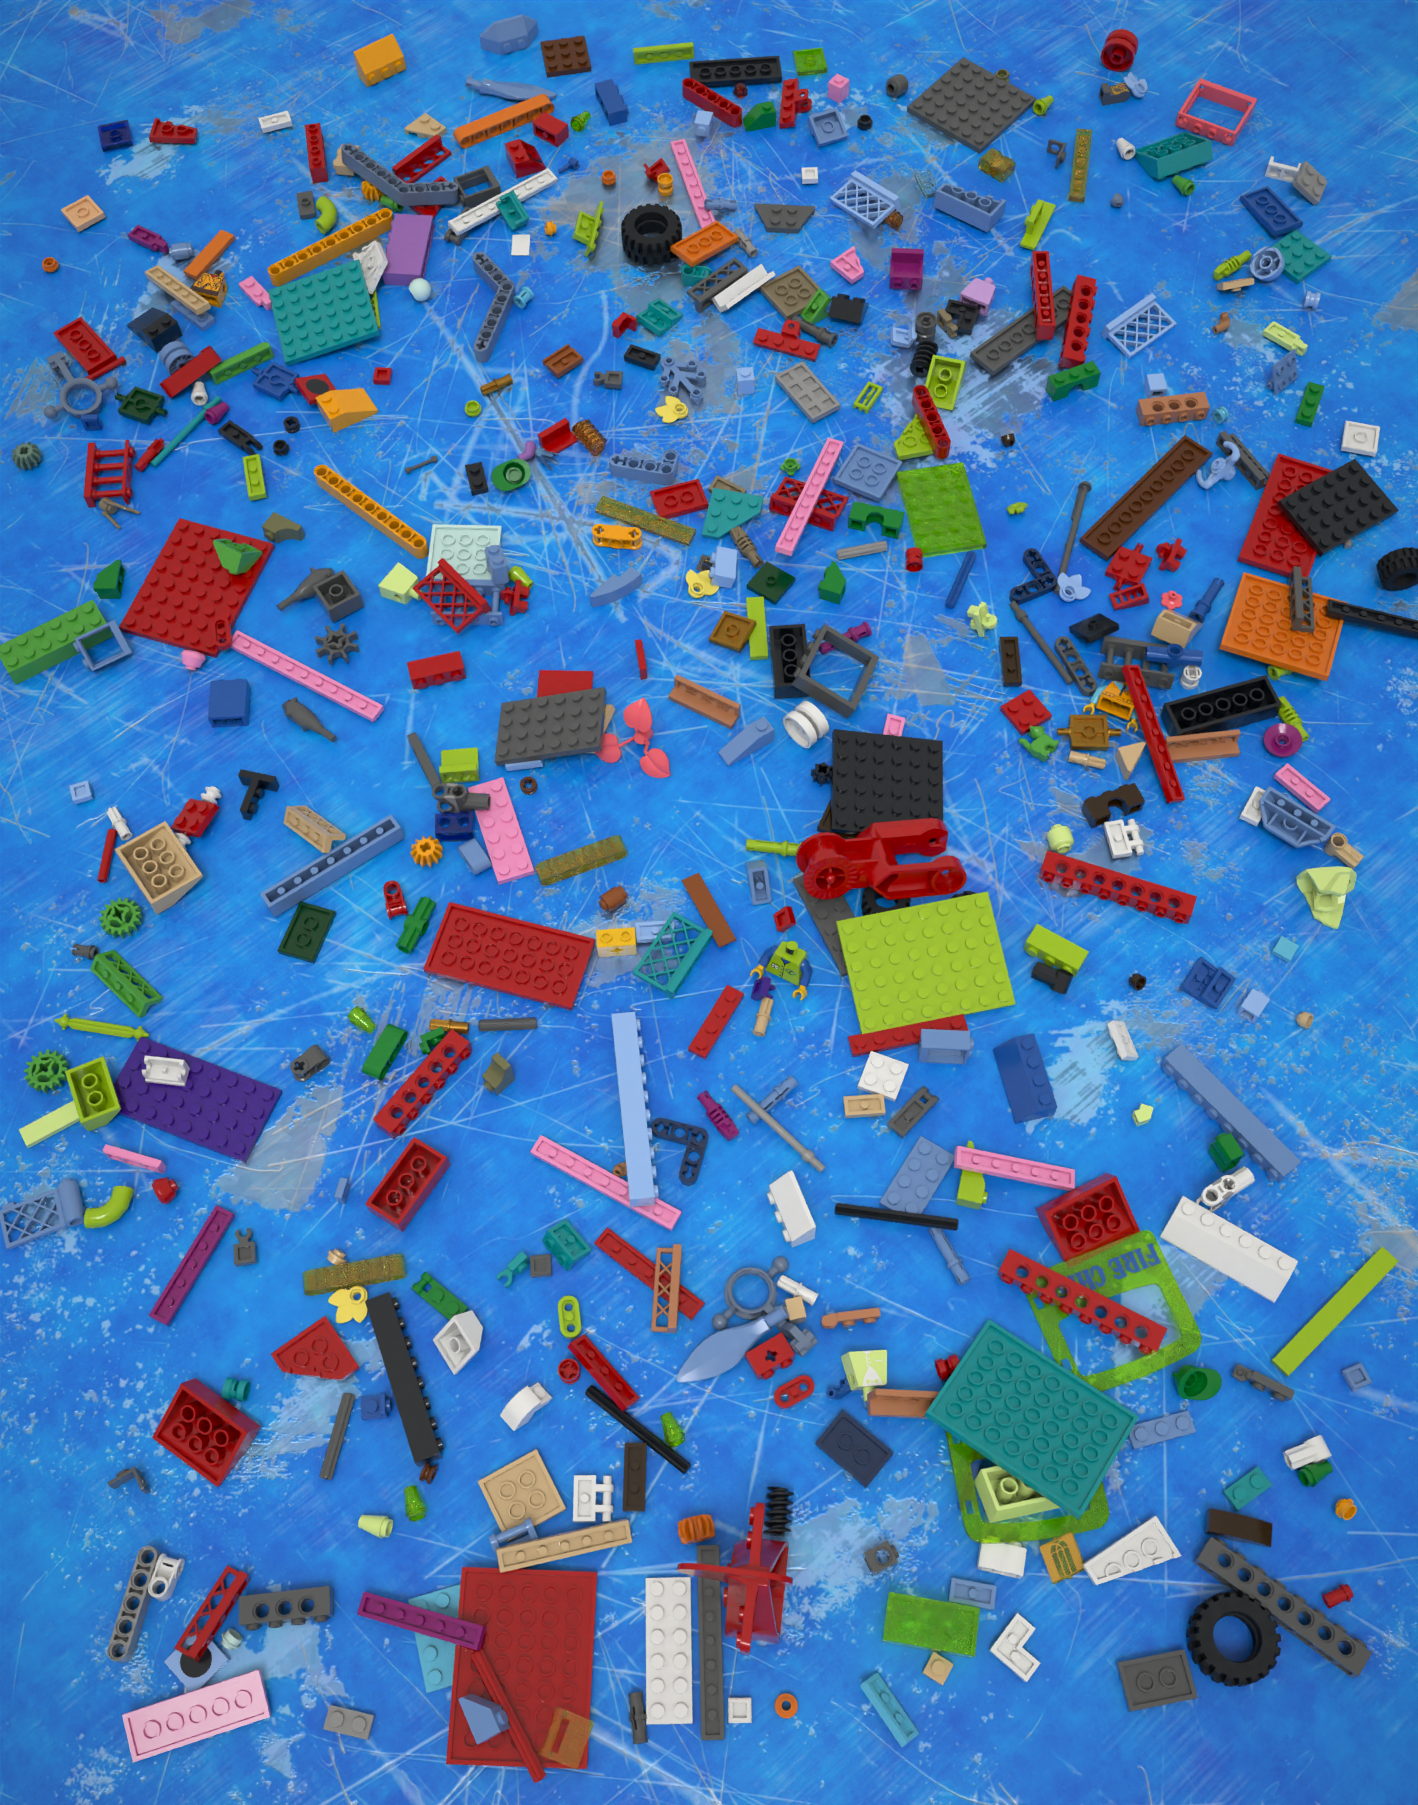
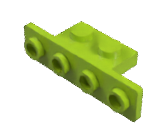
[1020,199,1056,250]
[572,201,604,257]

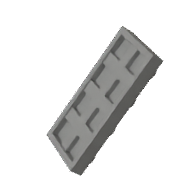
[775,361,840,423]

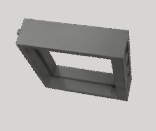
[792,624,879,718]

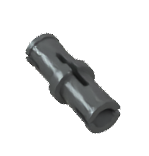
[628,1692,648,1744]

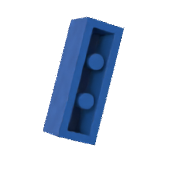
[595,79,629,126]

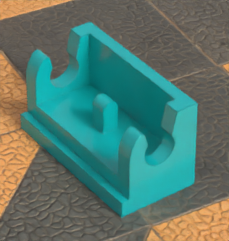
[495,190,530,231]

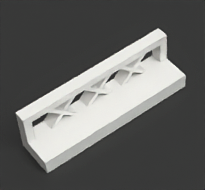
[712,264,775,313]

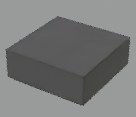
[530,1254,552,1278]

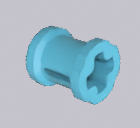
[513,287,534,309]

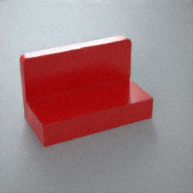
[538,418,578,456]

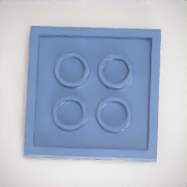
[833,443,903,502]

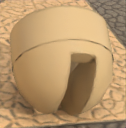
[1296,1012,1314,1029]

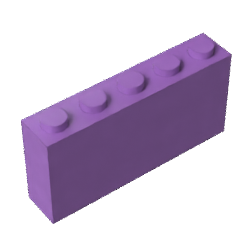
[381,214,435,286]

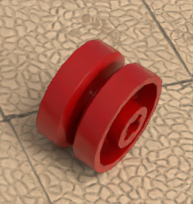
[1101,29,1139,72]

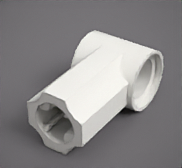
[1283,1435,1332,1471]

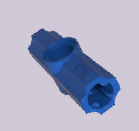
[1144,644,1203,668]

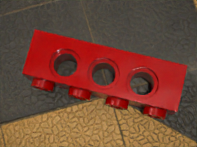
[305,123,329,183]

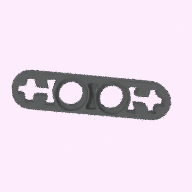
[1054,636,1097,697]
[407,732,443,792]

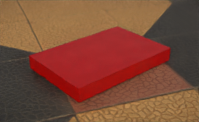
[650,479,709,521]
[537,670,593,697]

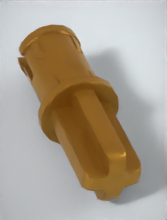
[480,374,513,395]
[429,1019,470,1035]

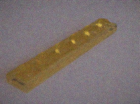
[1068,128,1092,202]
[595,496,696,546]

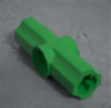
[396,896,436,954]

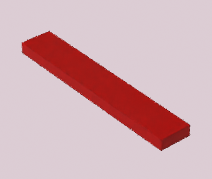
[594,1227,705,1321]

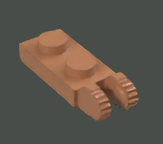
[821,1308,881,1330]

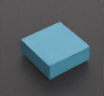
[1272,936,1299,963]

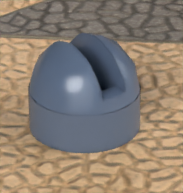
[1110,193,1124,208]

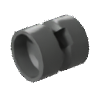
[915,311,937,342]

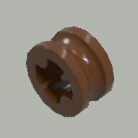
[520,776,538,795]
[419,1462,438,1485]

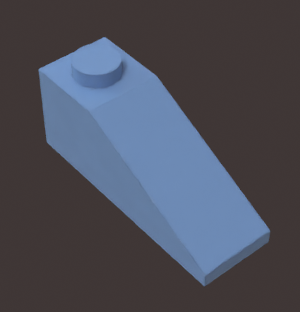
[718,716,774,767]

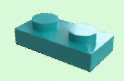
[1222,1466,1272,1511]

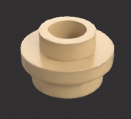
[327,1248,347,1267]

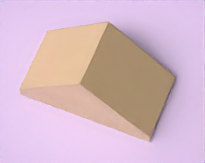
[1115,742,1146,781]

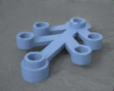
[659,356,706,404]

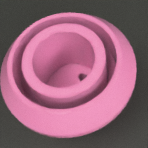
[181,649,206,670]

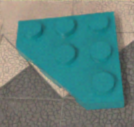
[702,488,764,540]

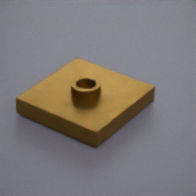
[709,611,757,653]

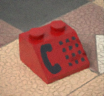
[504,139,546,179]

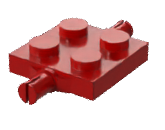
[1105,543,1152,591]

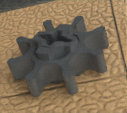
[315,623,359,665]

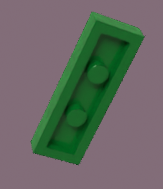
[1294,381,1325,427]

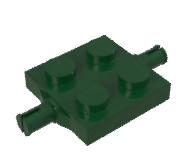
[115,386,168,424]

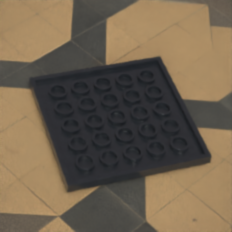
[830,729,943,842]

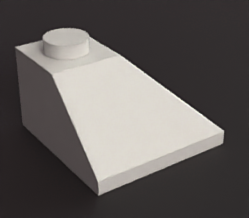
[433,1310,483,1375]

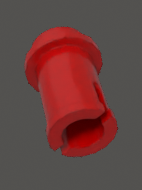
[1322,1584,1354,1609]

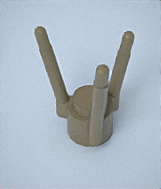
[99,497,140,529]

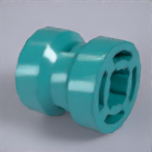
[222,1377,251,1402]

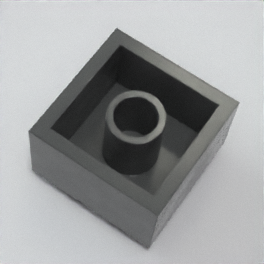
[312,570,364,622]

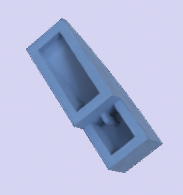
[590,567,642,608]

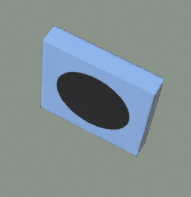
[164,1626,230,1691]

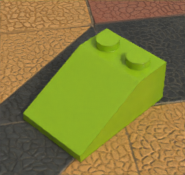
[925,355,967,411]

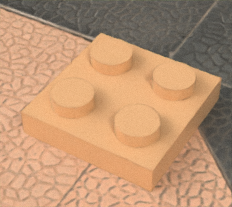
[61,195,105,232]

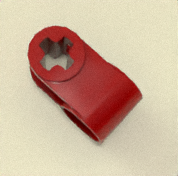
[383,881,408,920]

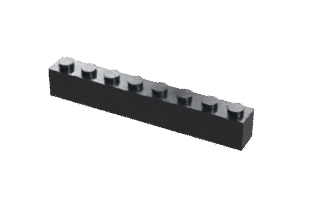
[365,1292,445,1467]

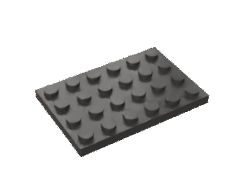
[495,687,607,766]

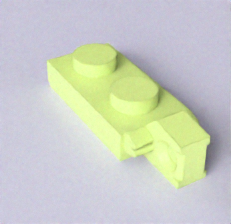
[1262,321,1308,356]

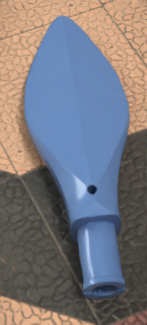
[465,77,557,100]
[676,1305,789,1382]

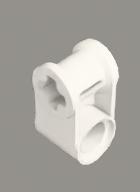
[148,1553,185,1601]

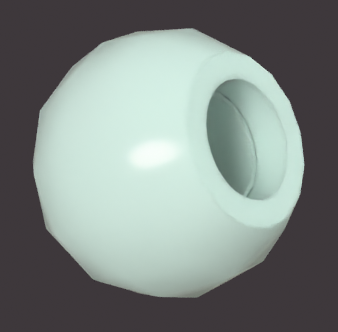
[409,278,431,302]

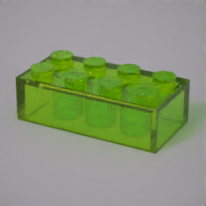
[881,1592,980,1659]

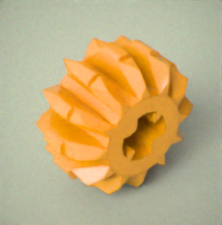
[361,180,387,202]
[411,835,443,868]

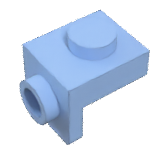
[890,325,917,348]

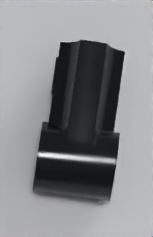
[1031,962,1074,994]

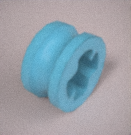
[1212,406,1229,424]

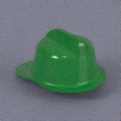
[491,458,531,491]
[1172,1364,1222,1400]

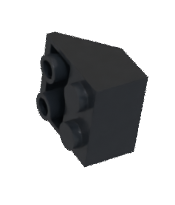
[828,293,869,323]

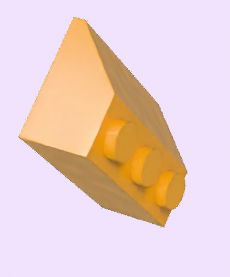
[353,34,406,87]

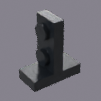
[238,769,280,820]

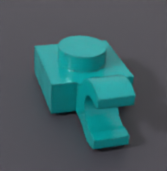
[496,1251,530,1289]

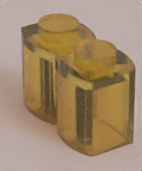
[978,148,1016,183]

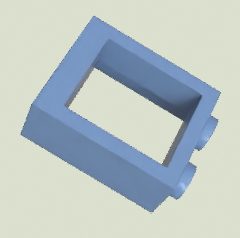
[73,620,132,671]
[918,1029,974,1065]

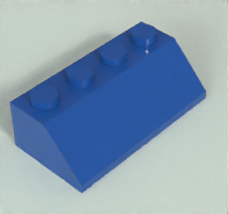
[993,1033,1057,1124]

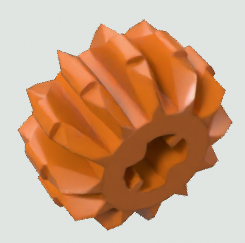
[677,1514,715,1544]

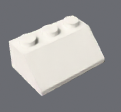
[766,1171,816,1247]

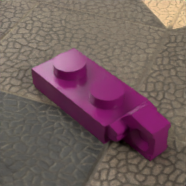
[128,225,169,254]

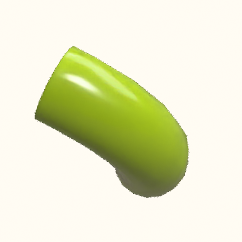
[314,196,337,234]
[84,1186,134,1229]

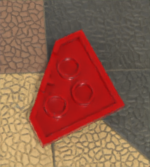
[271,1316,360,1381]

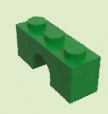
[1045,361,1101,402]
[848,501,904,539]

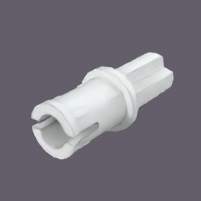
[107,807,133,841]
[777,1275,818,1306]

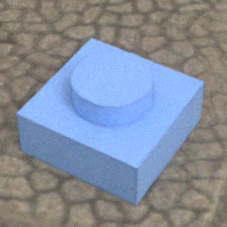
[69,780,93,804]

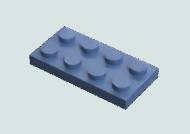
[879,1136,954,1226]

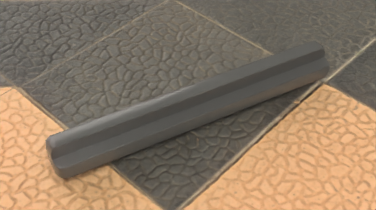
[319,1393,355,1480]

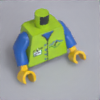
[750,941,813,1001]

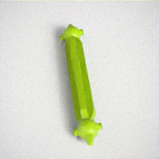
[55,1014,149,1042]

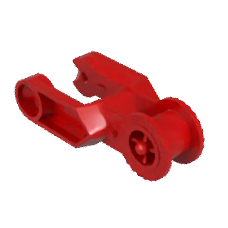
[796,818,967,900]

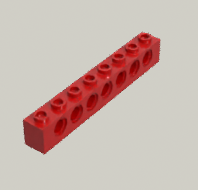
[1039,850,1197,924]
[997,1249,1168,1355]

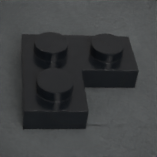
[945,299,981,335]

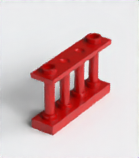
[84,440,135,508]

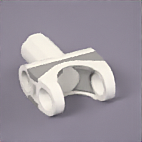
[1195,1166,1255,1213]

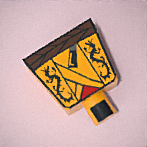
[190,270,228,308]

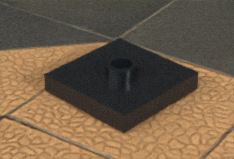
[1069,613,1119,643]

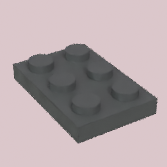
[1116,1649,1198,1712]

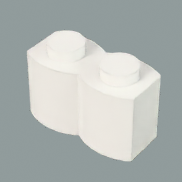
[976,1536,1027,1579]

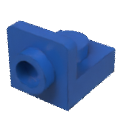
[361,1392,392,1421]

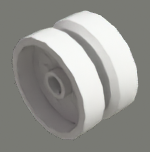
[783,701,829,749]

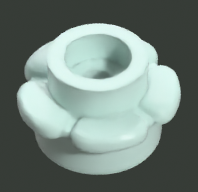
[221,1628,243,1650]

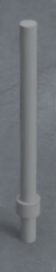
[731,1084,825,1173]

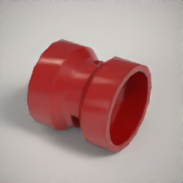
[905,547,923,572]
[934,1354,959,1381]
[558,1359,581,1385]

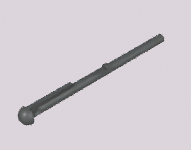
[1054,481,1092,595]

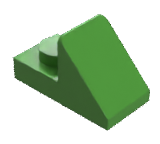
[801,288,832,324]

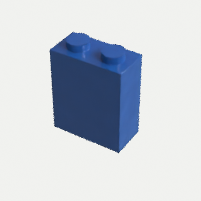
[208,679,251,728]

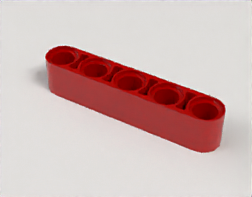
[682,78,742,128]
[912,385,951,459]

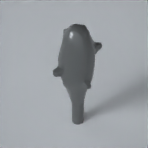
[277,567,335,611]
[282,697,337,742]

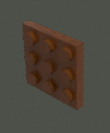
[540,36,591,78]

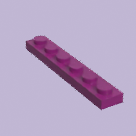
[148,1205,235,1327]
[357,1591,487,1651]

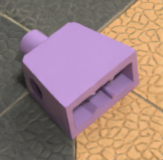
[959,277,996,316]

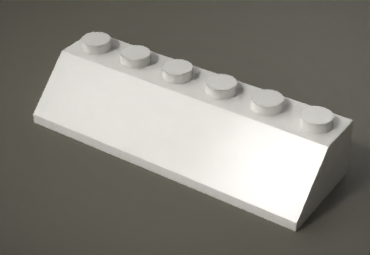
[1159,1196,1298,1303]

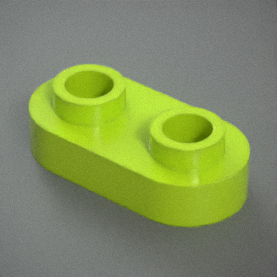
[558,1295,582,1339]

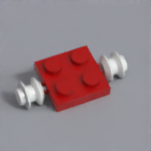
[171,786,222,851]

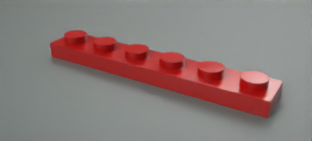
[848,1014,969,1057]

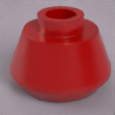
[152,1177,179,1204]

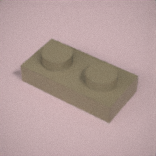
[708,475,747,494]

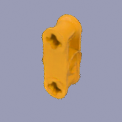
[592,524,642,550]

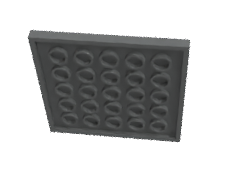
[907,57,1036,154]

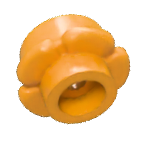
[545,220,556,237]
[1335,1498,1357,1520]

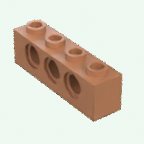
[1136,392,1210,426]

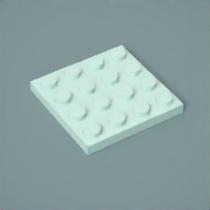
[426,524,502,580]

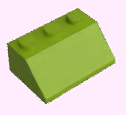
[65,1056,121,1132]

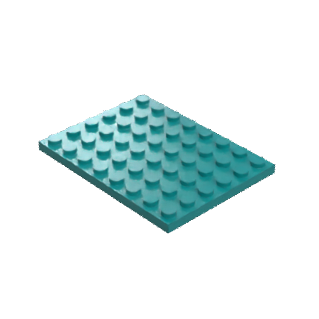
[924,1319,1139,1520]

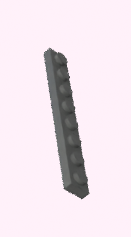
[697,1545,725,1741]

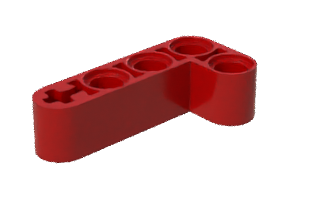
[159,345,221,398]

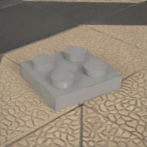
[1293,161,1327,206]

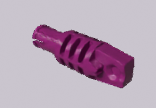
[697,1091,739,1141]

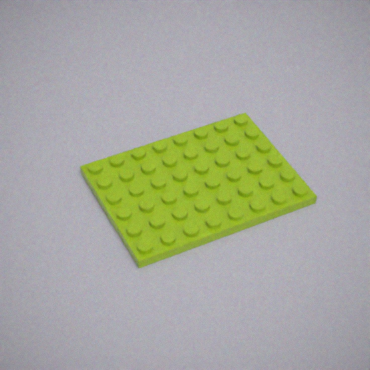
[836,891,1016,1034]

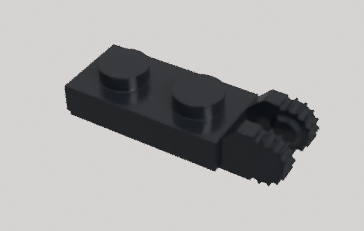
[218,420,263,456]

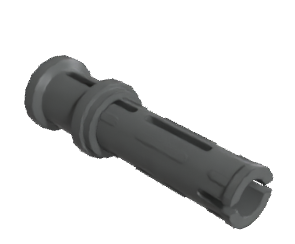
[792,315,838,348]

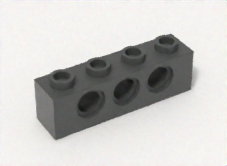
[239,1586,334,1631]

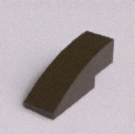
[1205,1508,1272,1547]

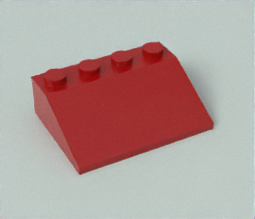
[1036,1173,1141,1269]
[152,1378,261,1487]

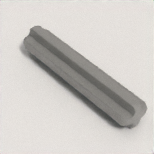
[836,541,888,560]

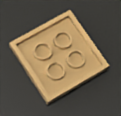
[477,1449,567,1543]

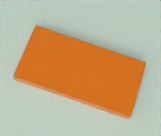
[670,221,739,267]

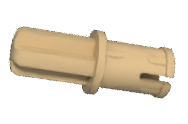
[1068,750,1106,769]
[753,997,773,1037]

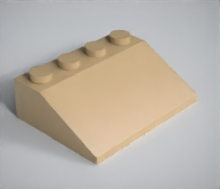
[115,821,203,915]

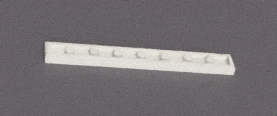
[448,168,558,236]

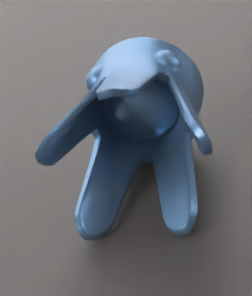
[535,447,559,471]

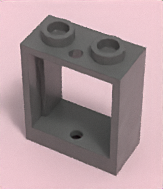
[454,166,501,208]

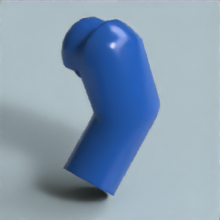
[826,1378,852,1399]

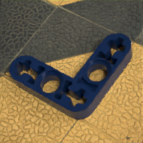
[1009,548,1057,605]
[651,1118,708,1186]

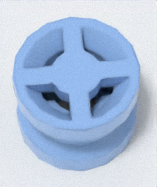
[1303,291,1321,309]

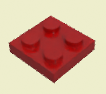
[1000,689,1052,736]

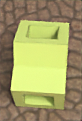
[1132,1104,1153,1126]

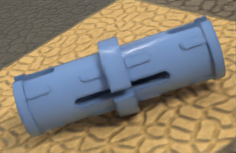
[704,198,737,212]

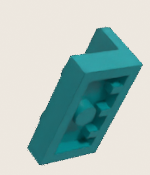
[542,1219,592,1271]

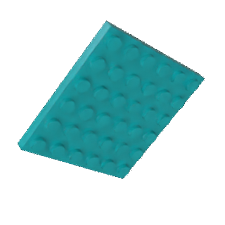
[268,259,380,366]

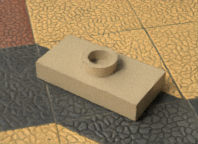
[1216,278,1254,292]

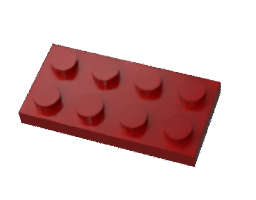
[53,317,117,375]

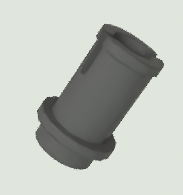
[72,944,99,960]

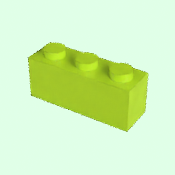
[1023,924,1089,978]

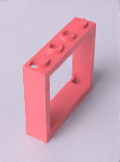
[1175,78,1257,146]

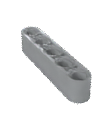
[107,1546,162,1663]

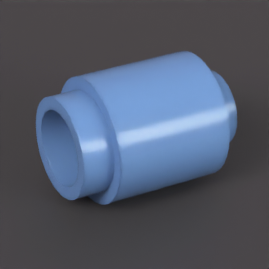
[169,242,194,261]

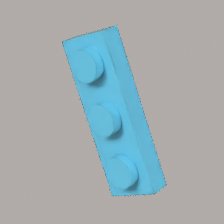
[860,1672,920,1747]

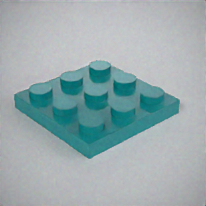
[1270,230,1332,284]

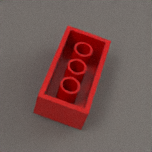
[365,1137,450,1232]

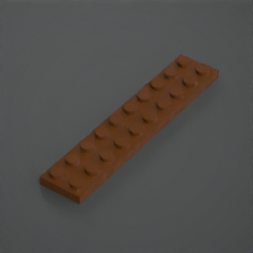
[1080,435,1213,561]

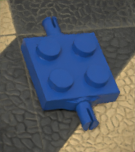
[251,362,301,401]

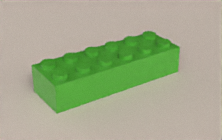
[0,600,113,685]

